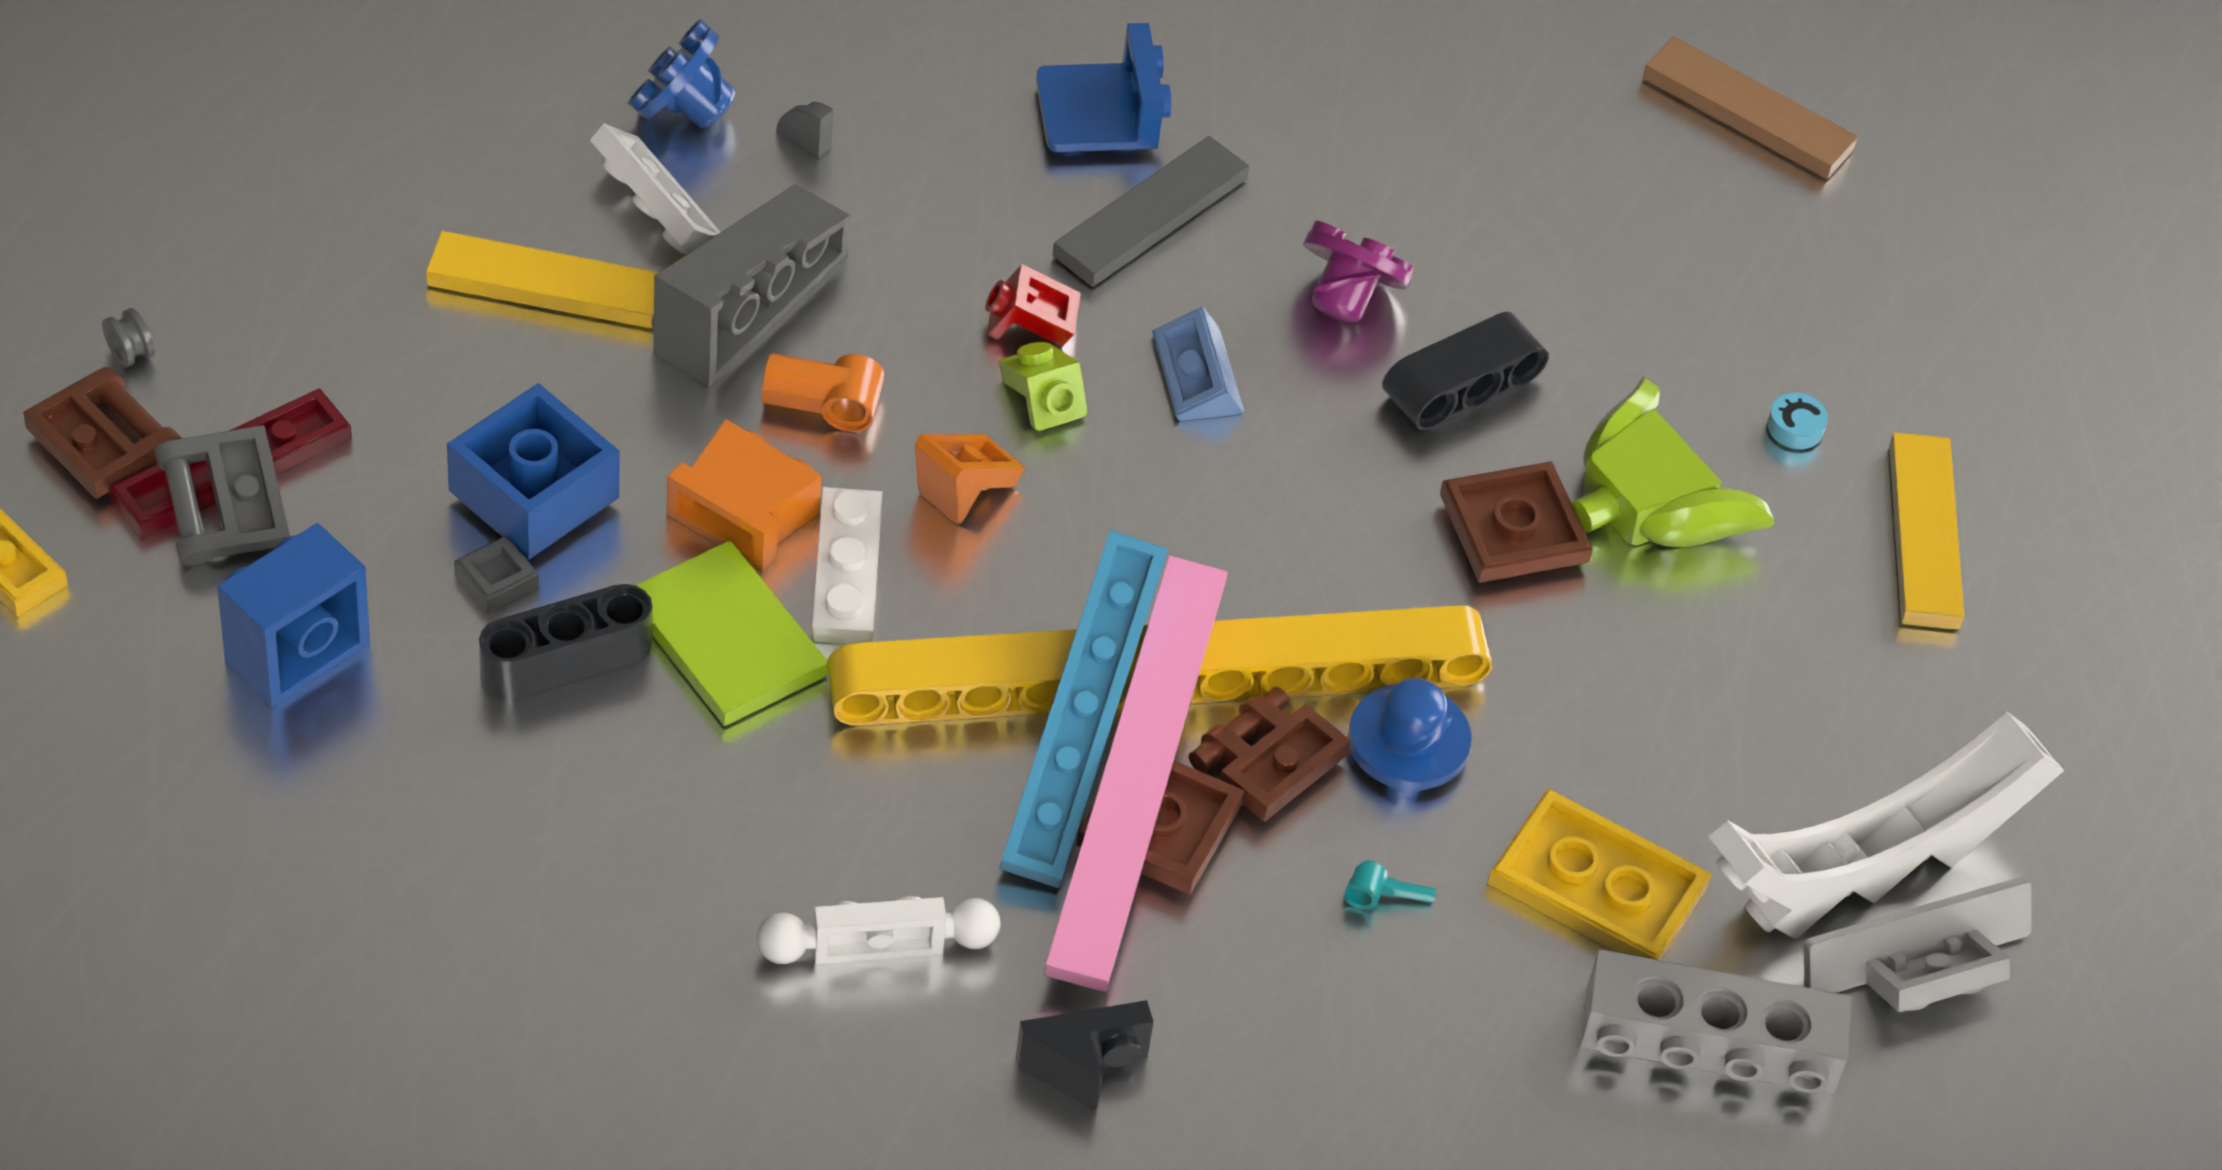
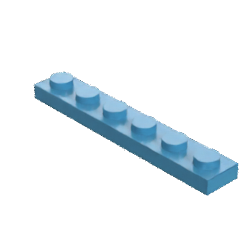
[999,530,1168,888]

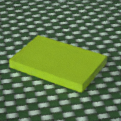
[636,540,828,726]

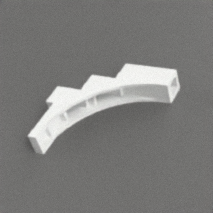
[1709,712,2064,939]

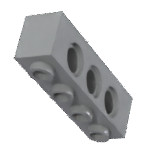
[1580,949,1852,1095]

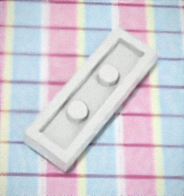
[590,123,720,255]
[811,487,883,645]

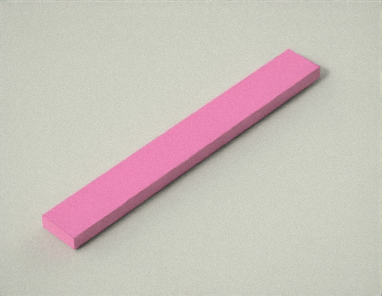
[1044,556,1228,992]

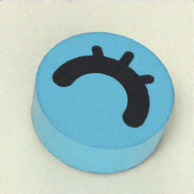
[1767,392,1828,449]

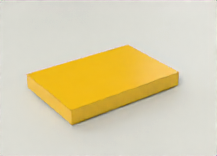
[1487,788,1713,960]

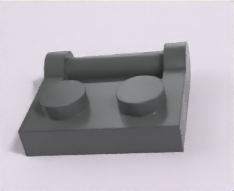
[154,425,290,566]

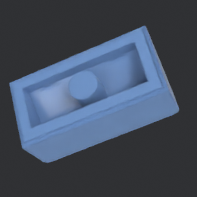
[1152,306,1244,421]

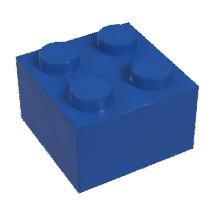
[447,383,620,559]
[217,522,370,708]

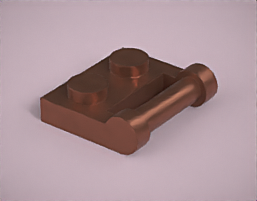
[23,367,182,499]

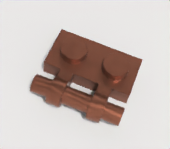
[1188,686,1351,822]

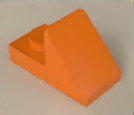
[915,434,1026,524]

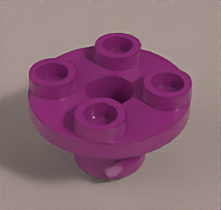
[1303,220,1414,323]

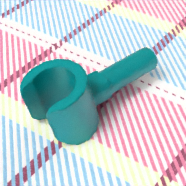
[1344,860,1436,910]

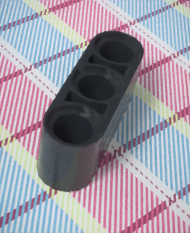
[1382,311,1549,431]
[479,584,653,700]

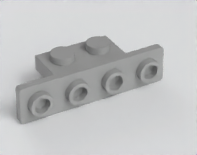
[1803,877,2031,1012]

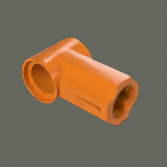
[761,353,885,433]

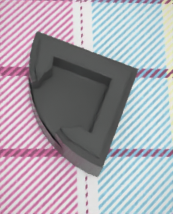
[776,102,833,159]

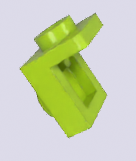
[999,342,1088,431]

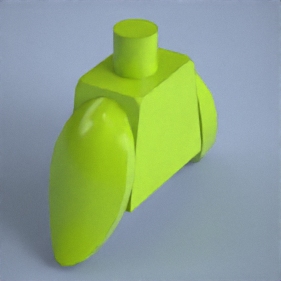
[1572,377,1774,548]

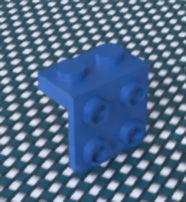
[1036,23,1172,152]

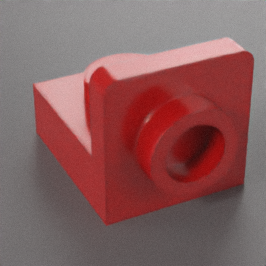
[985,264,1080,347]

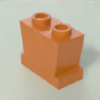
[666,419,822,572]

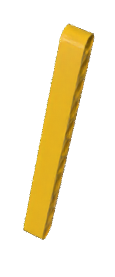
[827,605,1492,726]

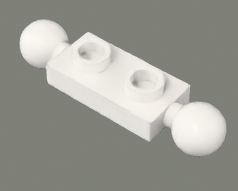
[757,896,1001,965]

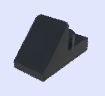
[1016,1000,1154,1109]

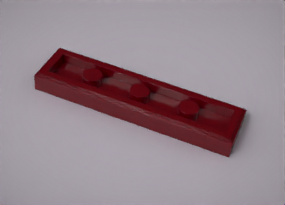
[109,388,352,539]

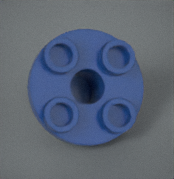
[628,19,735,128]
[1347,678,1472,797]

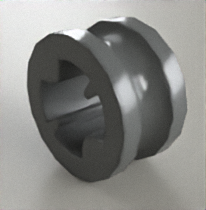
[102,308,155,368]

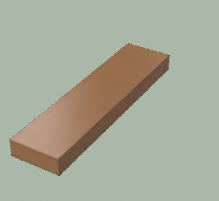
[1642,36,1858,179]

